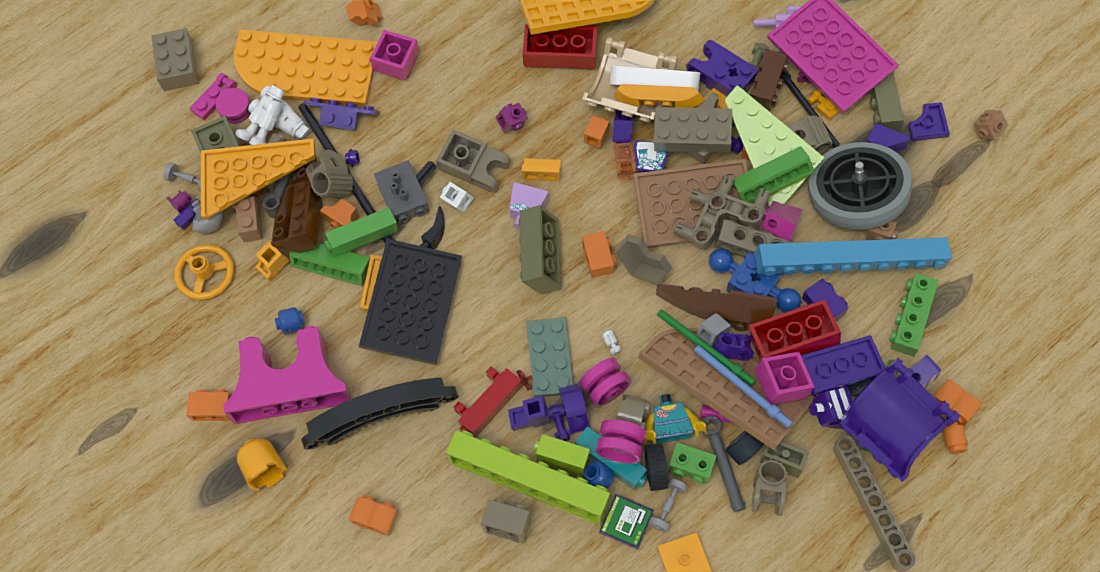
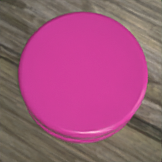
[215,88,251,124]

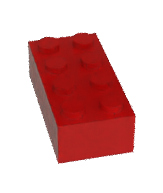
[522,24,597,69]
[749,300,841,361]

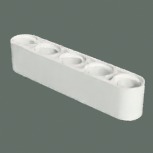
[610,66,700,91]

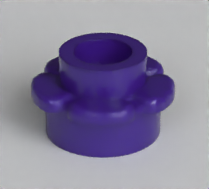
[345,149,360,167]

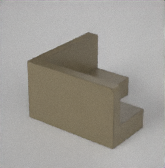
[615,234,672,285]

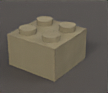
[481,498,531,544]

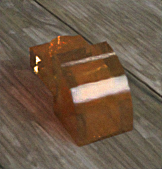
[614,142,636,179]

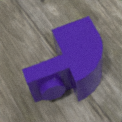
[559,384,590,433]
[508,396,549,431]

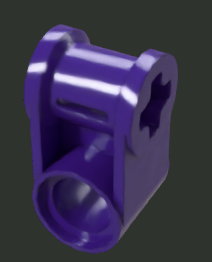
[713,332,754,361]

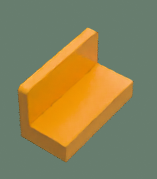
[522,158,561,181]

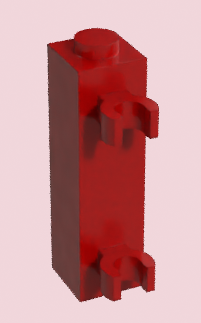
[453,366,523,438]

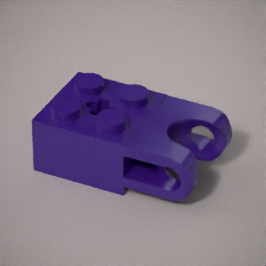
[686,40,759,97]

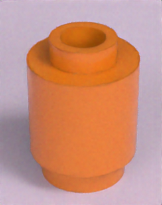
[943,422,968,454]

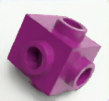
[495,103,528,133]

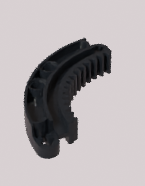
[301,377,459,450]

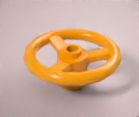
[174,244,234,300]

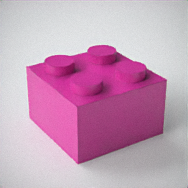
[370,30,420,80]
[755,352,814,405]

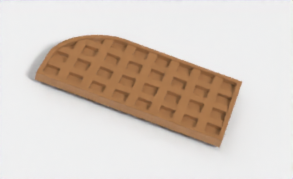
[638,328,815,451]

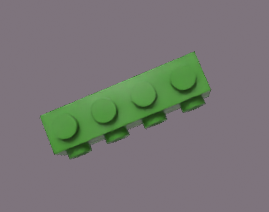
[889,273,939,357]

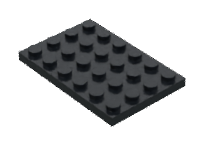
[359,239,462,365]

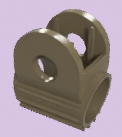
[787,116,833,154]
[306,150,353,198]
[751,459,788,516]

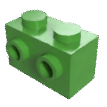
[668,442,717,484]

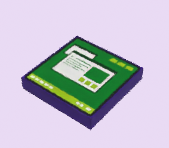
[599,494,654,550]

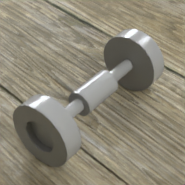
[163,162,201,192]
[648,478,688,533]

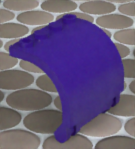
[840,357,961,482]

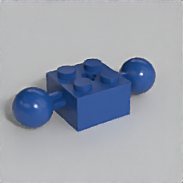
[708,249,801,313]

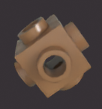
[973,110,1008,140]
[866,221,898,240]

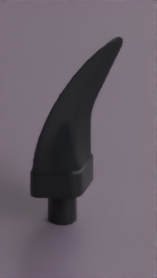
[420,206,445,249]

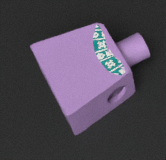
[509,182,549,229]

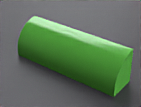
[733,146,815,203]
[289,243,370,286]

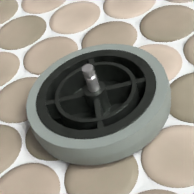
[808,142,912,230]

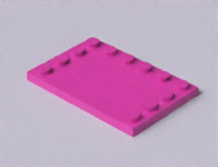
[767,0,899,114]

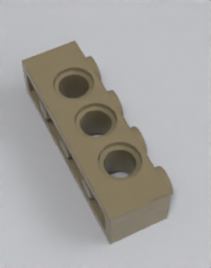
[714,219,794,257]

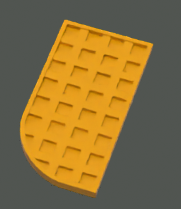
[519,0,655,34]
[234,29,378,106]

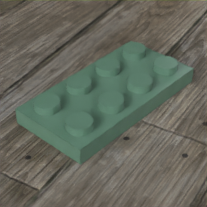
[526,317,573,397]

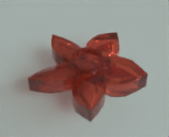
[516,370,533,391]

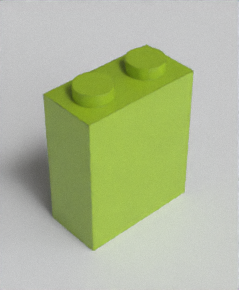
[534,434,590,479]

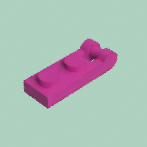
[189,73,237,121]

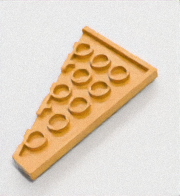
[201,139,316,219]

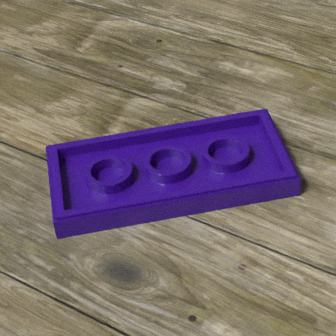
[801,335,886,396]

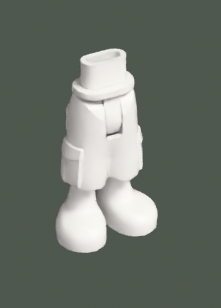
[235,85,285,145]
[248,85,310,139]

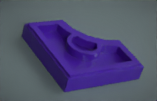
[908,102,950,141]

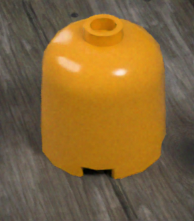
[237,438,287,491]

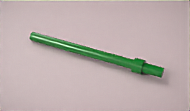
[657,309,756,386]

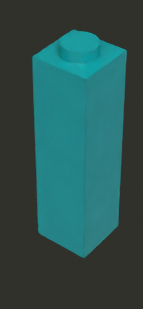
[575,427,648,491]

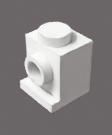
[440,182,474,213]

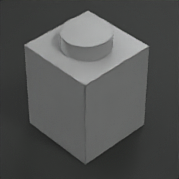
[696,313,731,347]

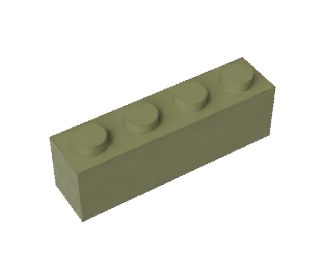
[869,72,904,130]

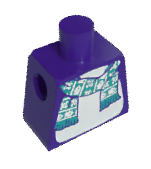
[634,140,669,173]

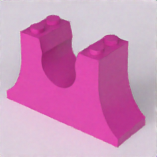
[224,326,353,424]

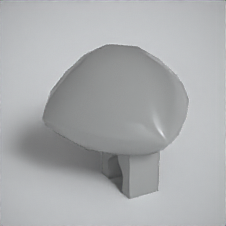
[192,200,223,233]

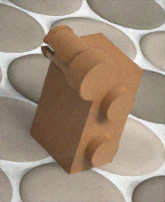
[230,196,263,242]

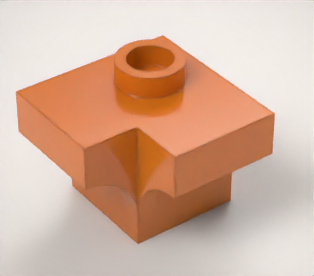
[346,0,382,26]

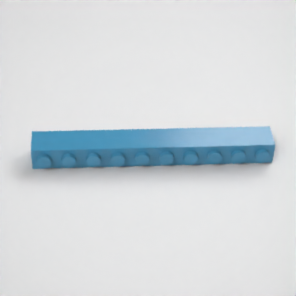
[754,237,952,276]

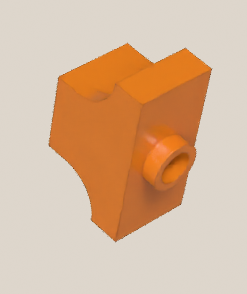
[320,199,359,229]

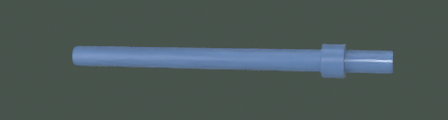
[694,345,793,428]

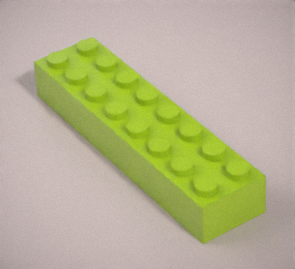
[446,430,610,526]

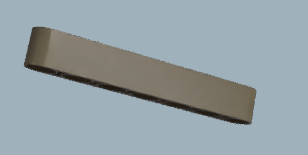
[833,435,916,572]

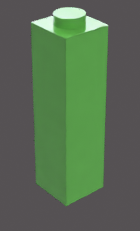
[323,208,397,257]

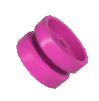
[579,357,631,407]
[596,419,646,464]

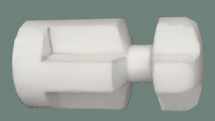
[602,330,621,355]

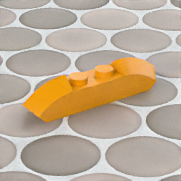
[614,84,705,108]

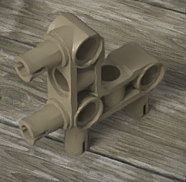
[673,175,771,249]

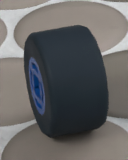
[726,431,764,465]

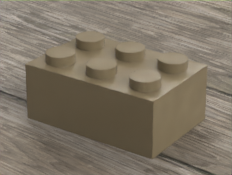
[151,28,199,91]

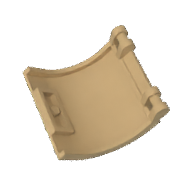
[583,37,678,122]

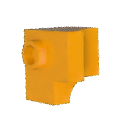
[255,241,290,281]

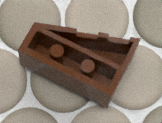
[750,49,789,111]

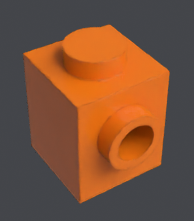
[584,115,609,149]

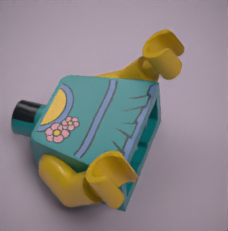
[644,394,707,444]

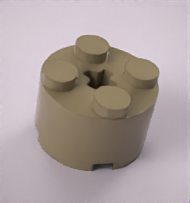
[616,394,650,429]

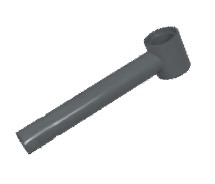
[263,137,303,219]
[701,416,746,512]

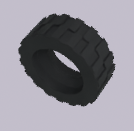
[644,443,668,491]

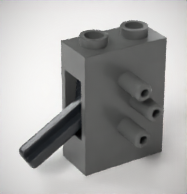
[374,160,437,224]

